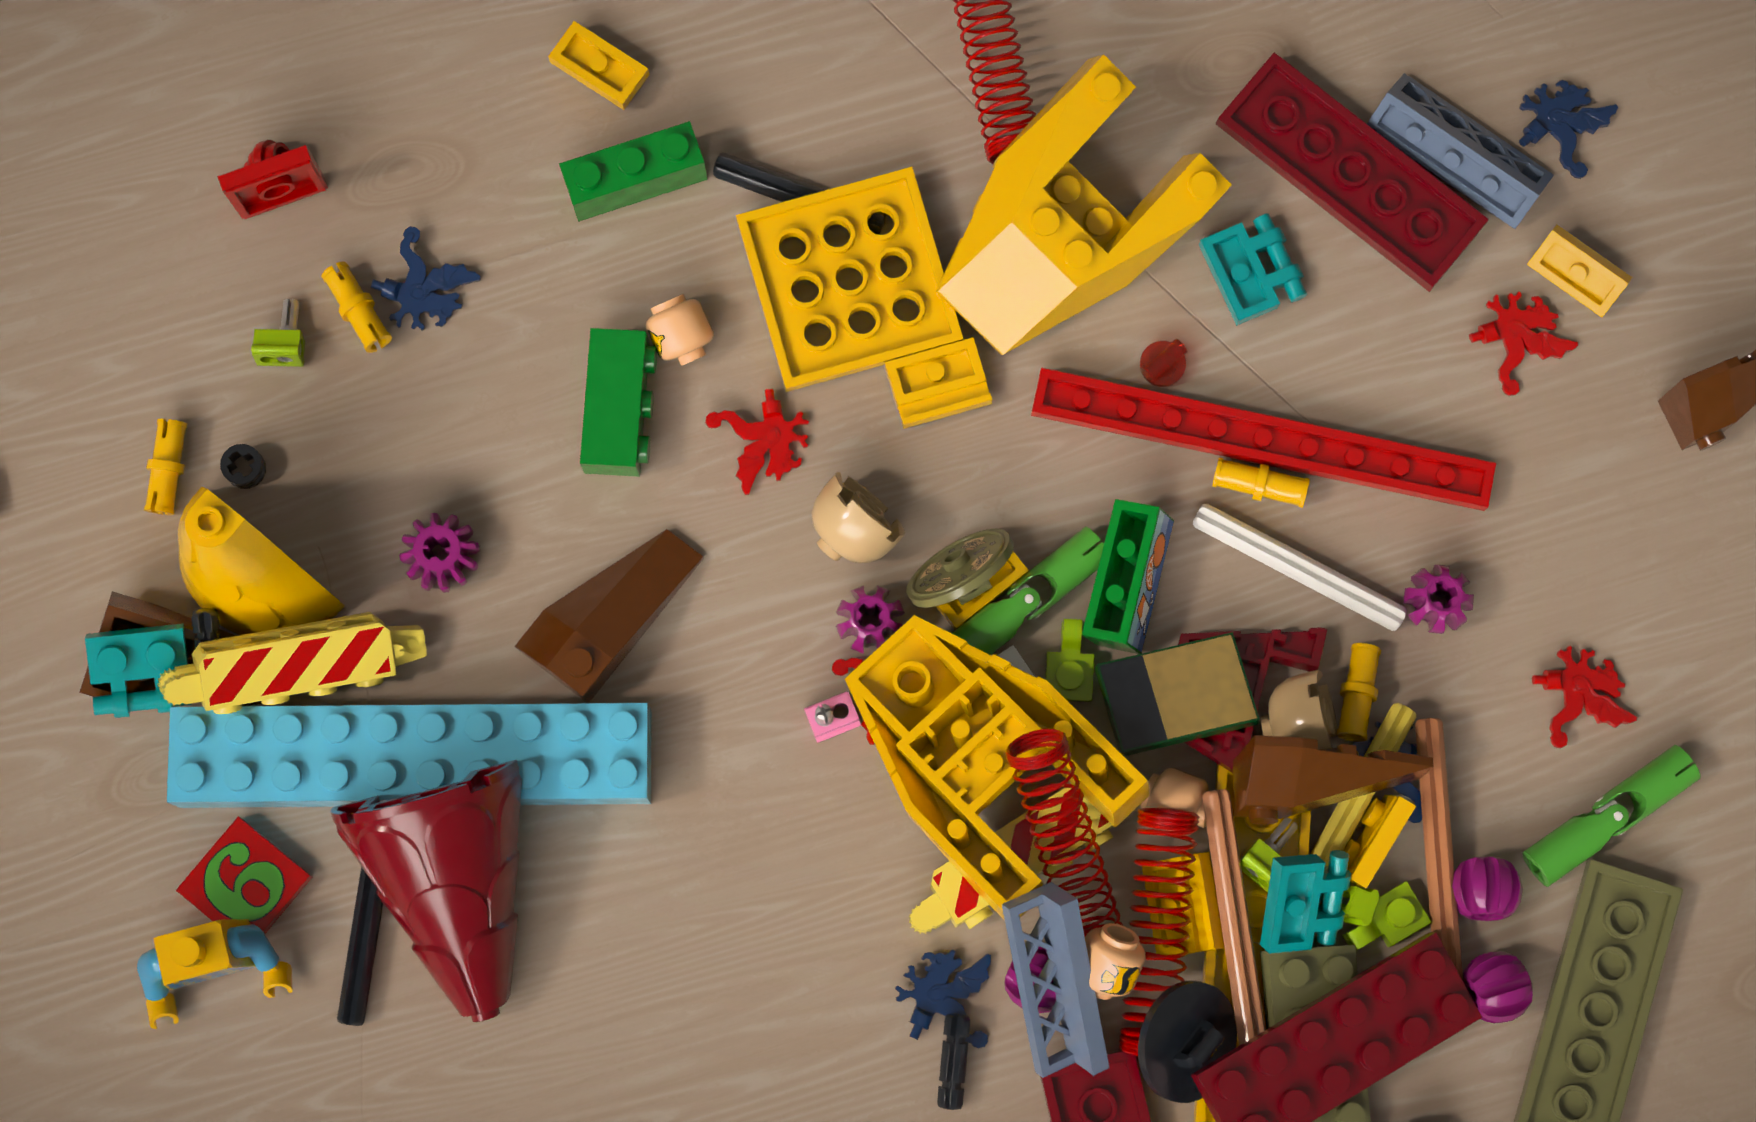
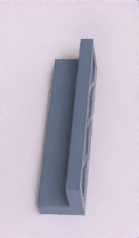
[1367,73,1554,229]
[1002,882,1109,1078]

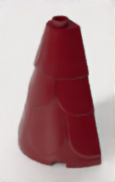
[330,759,522,1022]

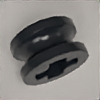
[220,444,266,489]

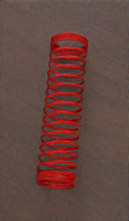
[952,0,1036,165]
[1005,729,1123,936]
[1118,808,1200,1056]

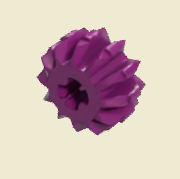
[399,513,481,593]

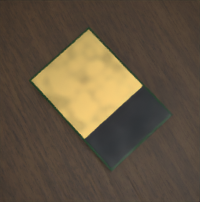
[1095,632,1260,757]

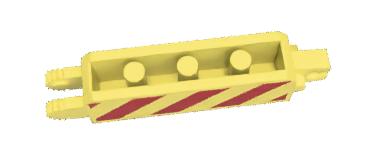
[157,612,427,714]
[909,788,1114,934]

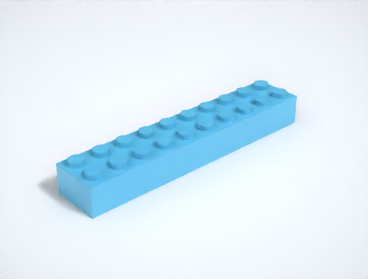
[167,703,652,808]

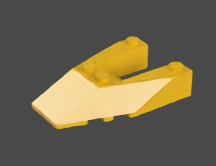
[936,54,1232,355]
[845,615,1150,920]

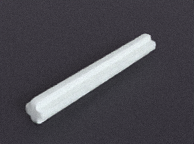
[1193,504,1407,631]

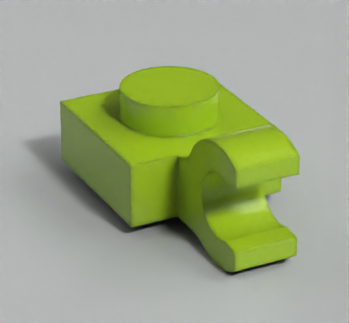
[1045,619,1094,702]
[1342,881,1432,950]

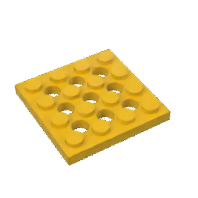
[736,167,963,392]

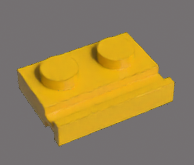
[885,337,993,429]
[1344,795,1416,889]
[1142,852,1225,955]

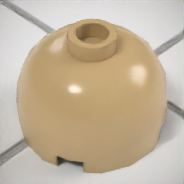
[812,472,906,563]
[1261,670,1338,750]

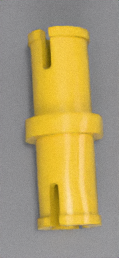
[321,261,392,353]
[143,418,188,515]
[1212,457,1310,508]
[1336,643,1381,742]

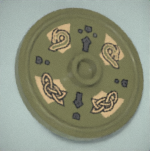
[906,528,1014,608]

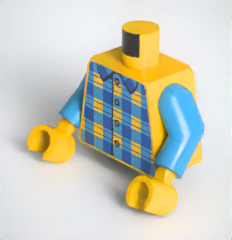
[137,919,293,1029]

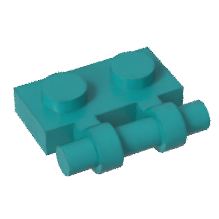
[1199,213,1308,326]
[85,624,193,718]
[1260,850,1351,954]

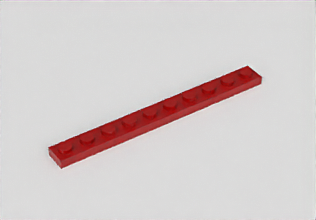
[1031,368,1496,511]

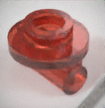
[1140,338,1188,387]

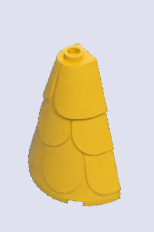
[178,487,345,635]

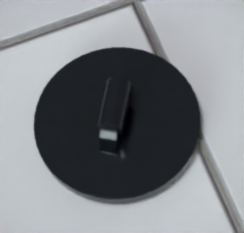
[1138,980,1237,1103]

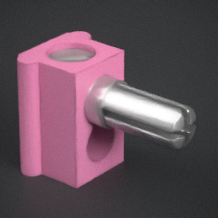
[804,691,861,743]

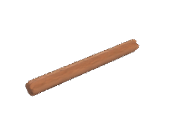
[1415,718,1463,979]
[1202,789,1266,1046]

